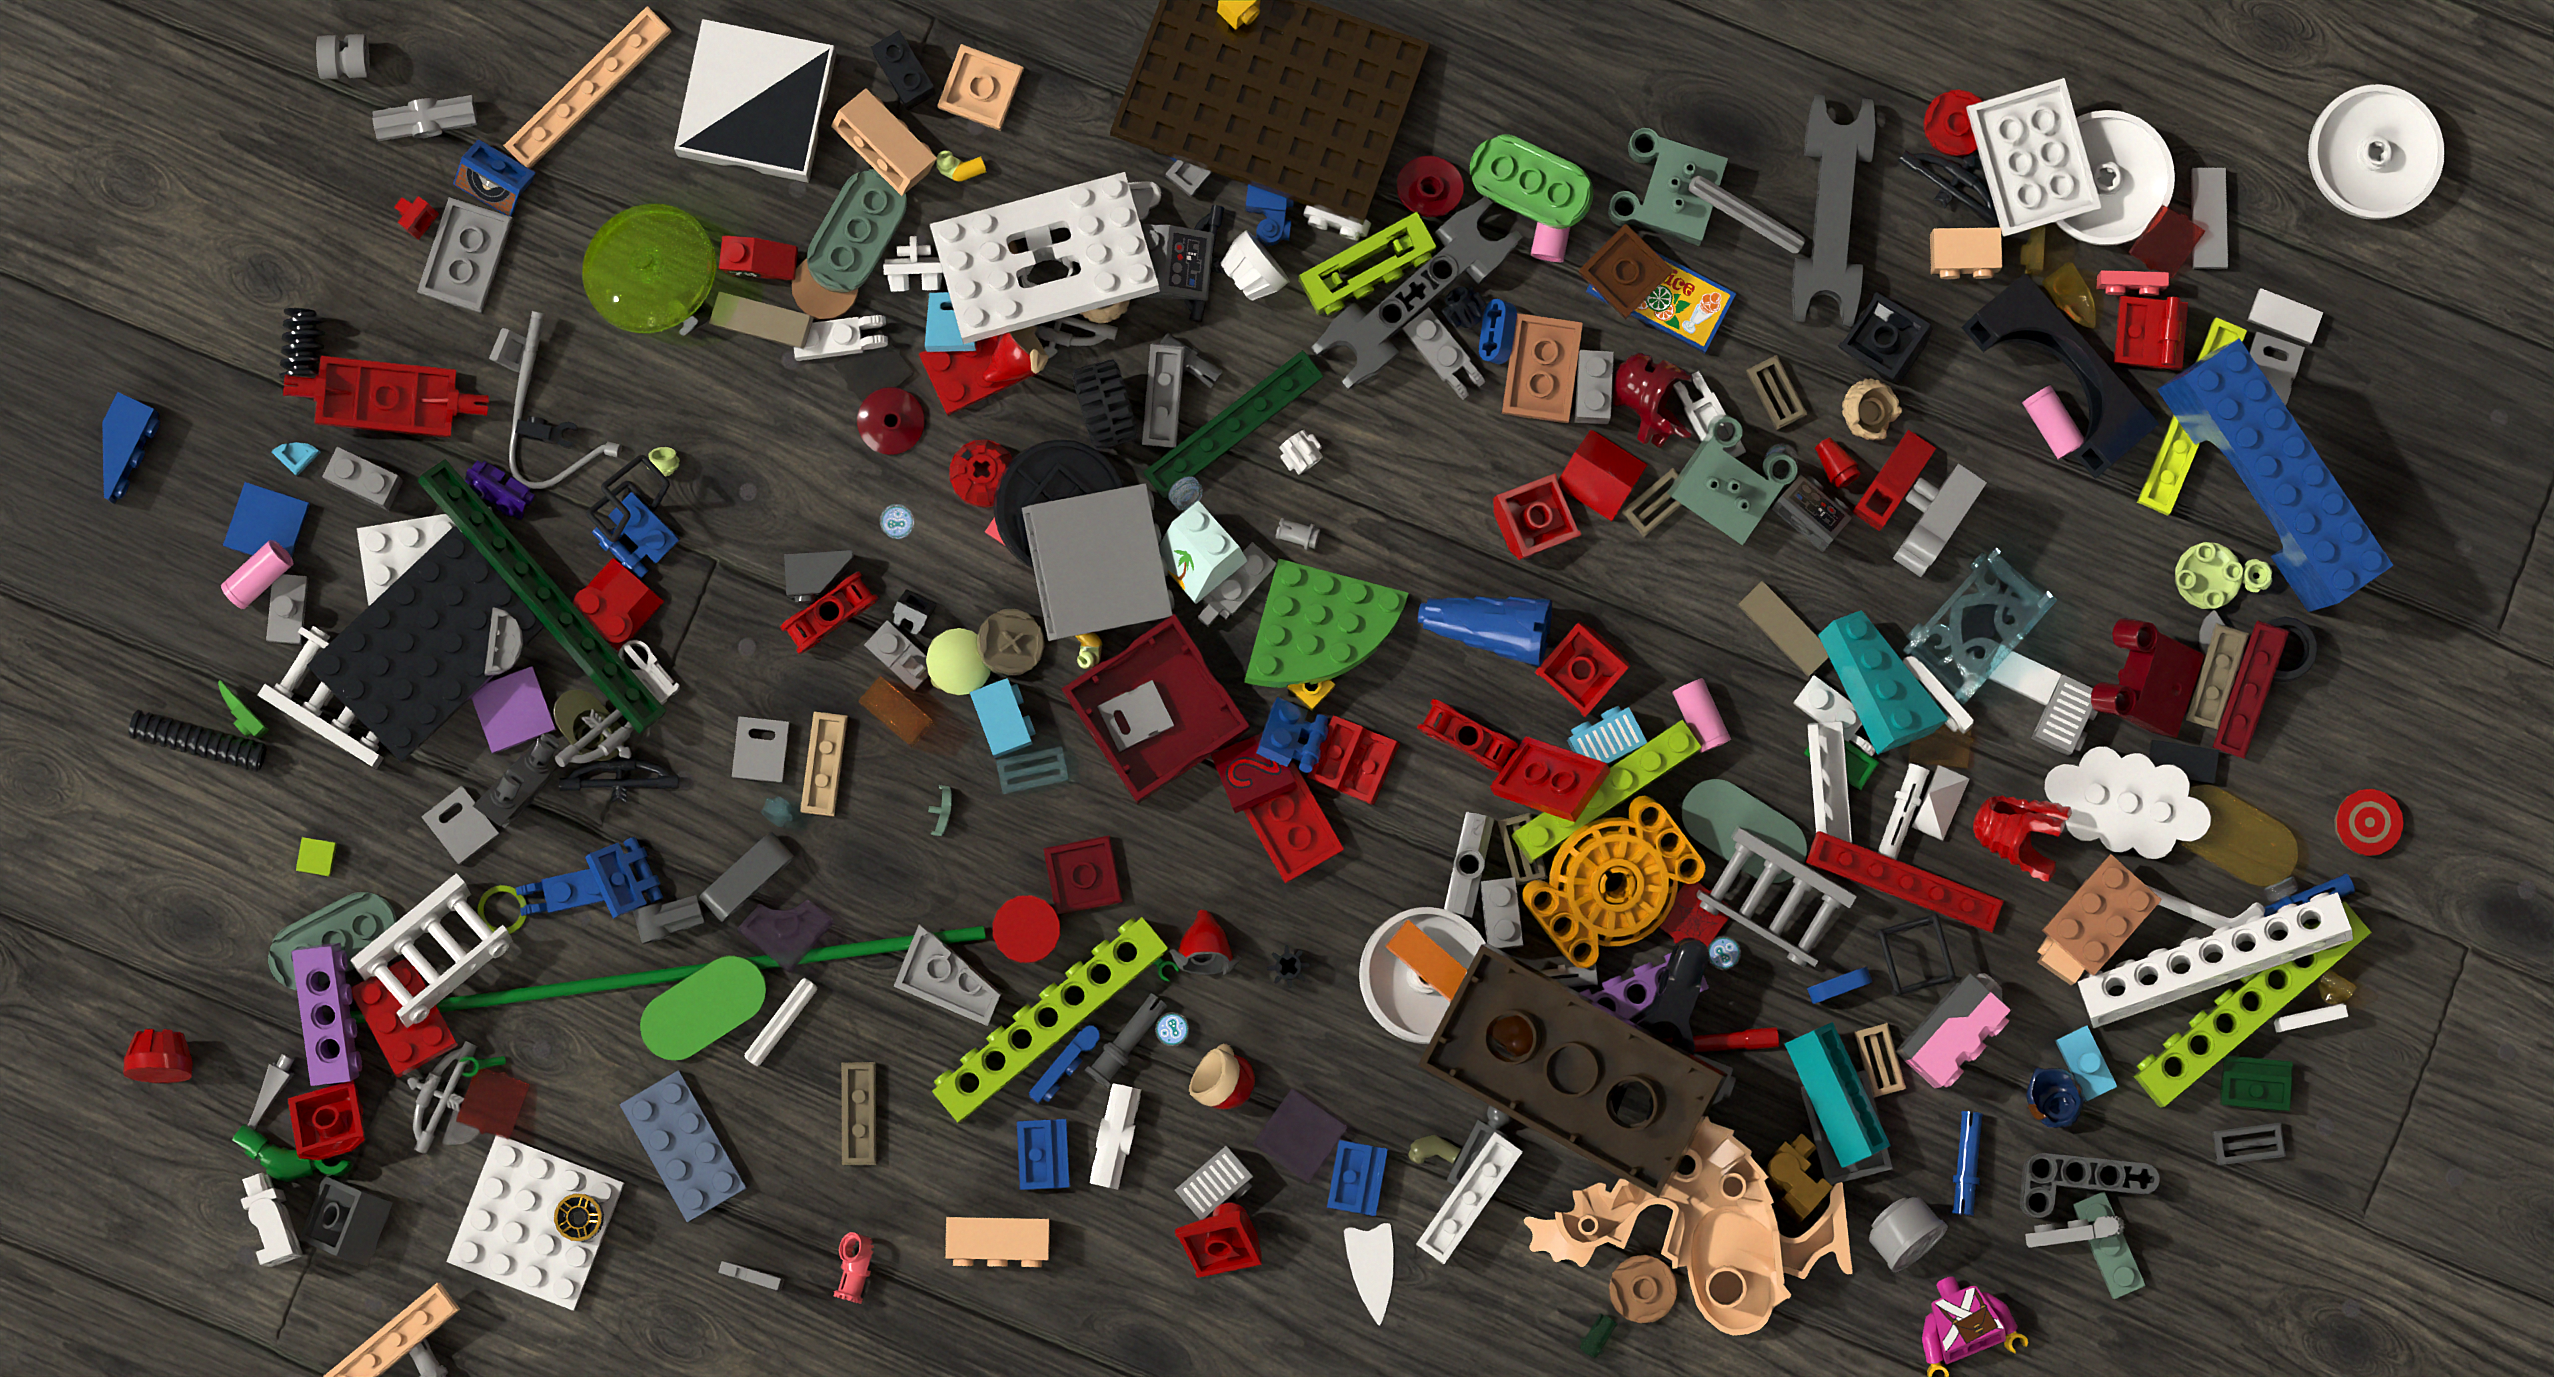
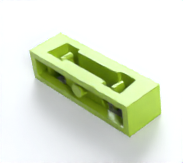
[1299,212,1437,316]

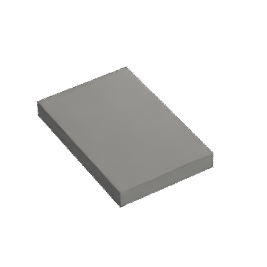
[417,197,514,314]

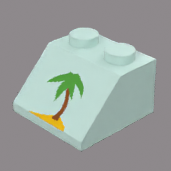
[1159,501,1247,604]

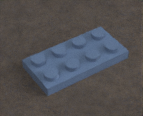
[619,1070,747,1223]

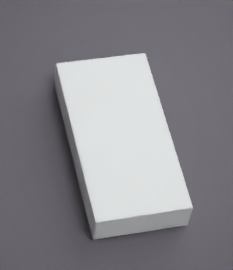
[2247,288,2323,345]
[1985,645,2061,705]
[2274,1004,2348,1033]

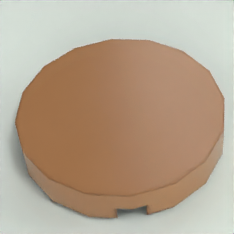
[792,259,859,321]
[1609,1255,1677,1323]

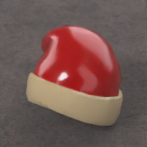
[1189,1044,1255,1110]

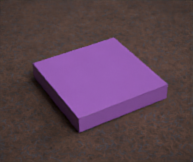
[471,666,556,754]

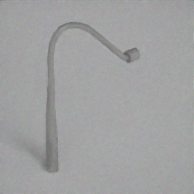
[509,311,622,489]

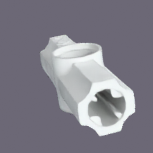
[1090,1083,1141,1190]

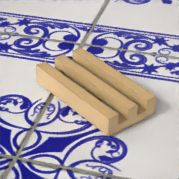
[1854,1023,1906,1097]

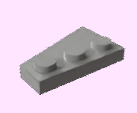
[894,923,1002,1026]

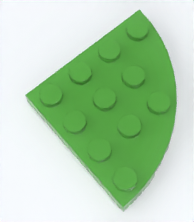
[1244,558,1409,688]

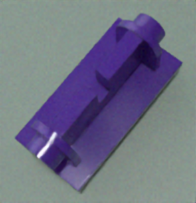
[465,460,535,520]

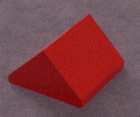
[1557,429,1647,522]

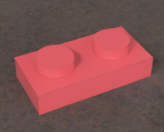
[2097,270,2169,296]

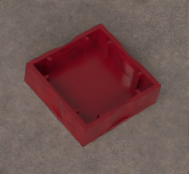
[1061,614,1250,804]

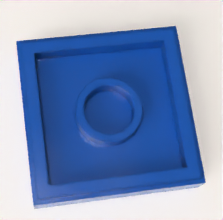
[223,482,310,558]

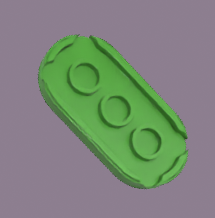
[1470,134,1593,229]
[640,955,766,1060]

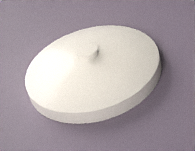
[2308,84,2444,220]
[2055,110,2175,246]
[1359,907,1486,1044]

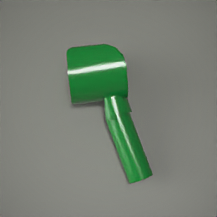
[1154,957,1179,981]
[459,1055,506,1077]

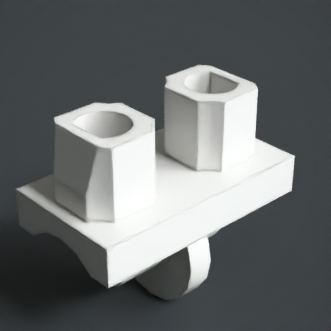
[883,236,943,291]

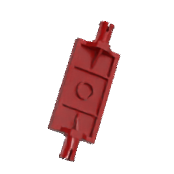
[283,356,489,438]

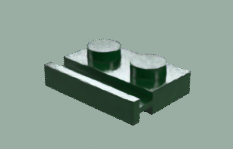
[2220,1056,2293,1111]

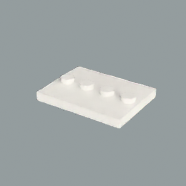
[1966,78,2102,236]

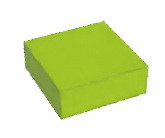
[296,837,337,877]

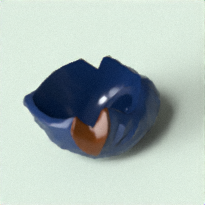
[2026,1068,2085,1128]

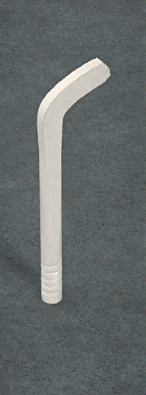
[2146,885,2265,929]

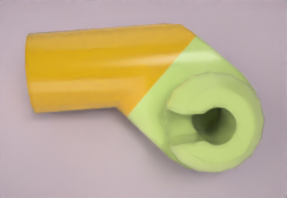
[936,151,987,182]
[1075,632,1102,669]

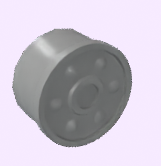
[1869,1197,1948,1272]

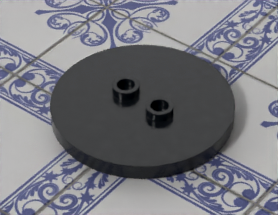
[994,440,1124,569]

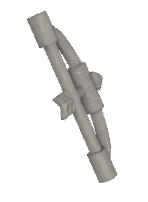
[1034,316,1118,358]
[555,709,634,767]
[407,1041,478,1154]

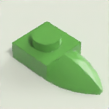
[218,680,269,739]

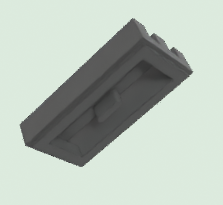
[2212,1123,2286,1165]

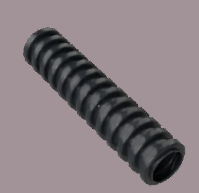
[128,709,266,772]

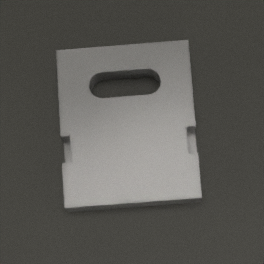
[2249,332,2305,405]
[1097,680,1174,753]
[732,717,790,783]
[421,786,500,865]
[718,1261,784,1290]

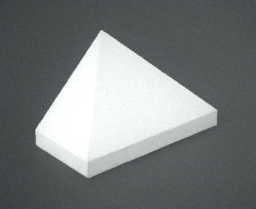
[1912,765,1969,841]

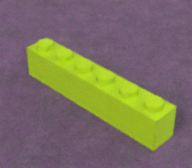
[1512,719,1702,864]

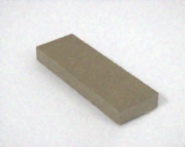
[709,292,814,350]
[1737,581,1829,677]
[2185,623,2249,730]
[841,1062,877,1165]

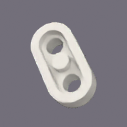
[1303,205,1371,241]

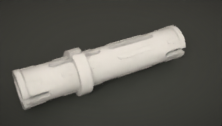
[1878,763,1930,860]

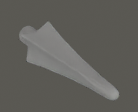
[248,1054,294,1130]

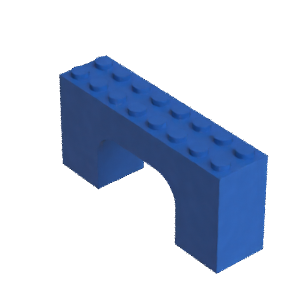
[2157,338,2393,612]

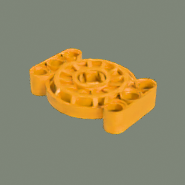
[1522,796,1705,968]

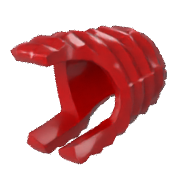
[1973,795,2072,881]

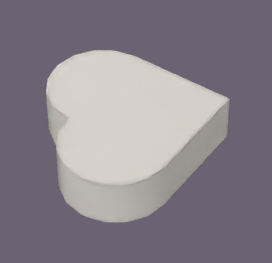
[1128,181,1161,222]

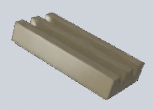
[1746,355,1807,431]
[1622,468,1683,538]
[1497,813,1548,887]

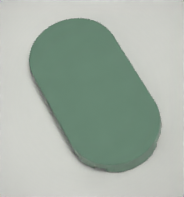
[807,169,907,293]
[1681,779,1807,883]
[268,892,398,991]

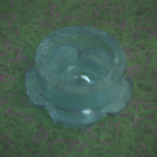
[761,796,793,827]

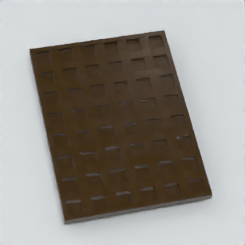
[1110,0,1430,225]

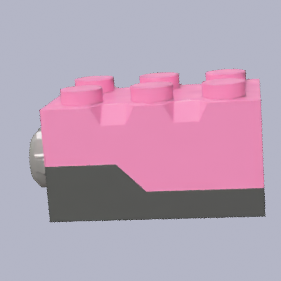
[1896,973,2011,1088]

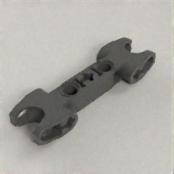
[1311,196,1523,391]

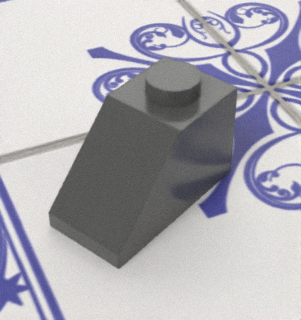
[784,550,854,604]

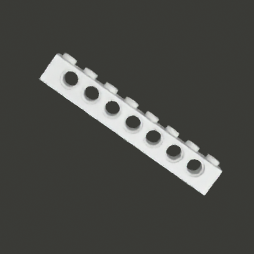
[2078,892,2353,1028]

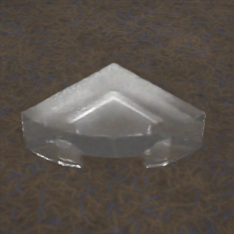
[442,1111,486,1145]

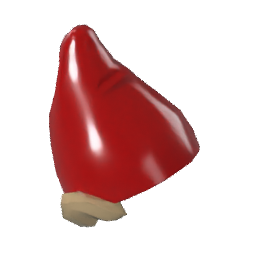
[982,326,1049,382]

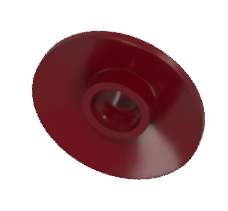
[1397,156,1464,217]
[857,387,924,455]

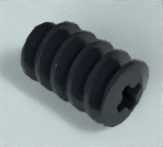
[279,308,326,378]

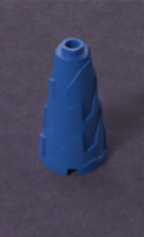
[1418,596,1552,667]

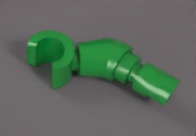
[232,1124,352,1182]

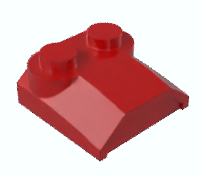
[1493,473,1581,560]
[572,558,664,652]
[1534,621,1631,717]
[288,1080,365,1160]
[1175,1203,1262,1278]

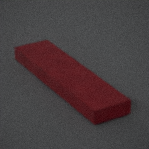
[2212,620,2290,759]

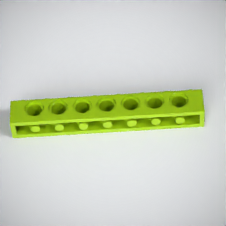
[2133,901,2372,1108]
[932,917,1169,1124]

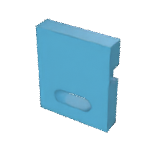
[925,292,977,352]

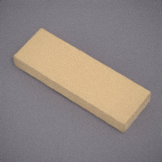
[800,712,848,817]

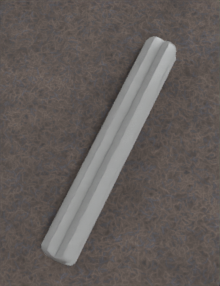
[1688,176,1805,253]

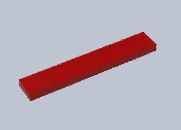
[1806,831,2004,933]

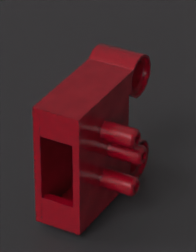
[2091,618,2205,738]

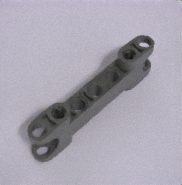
[1791,94,1875,327]

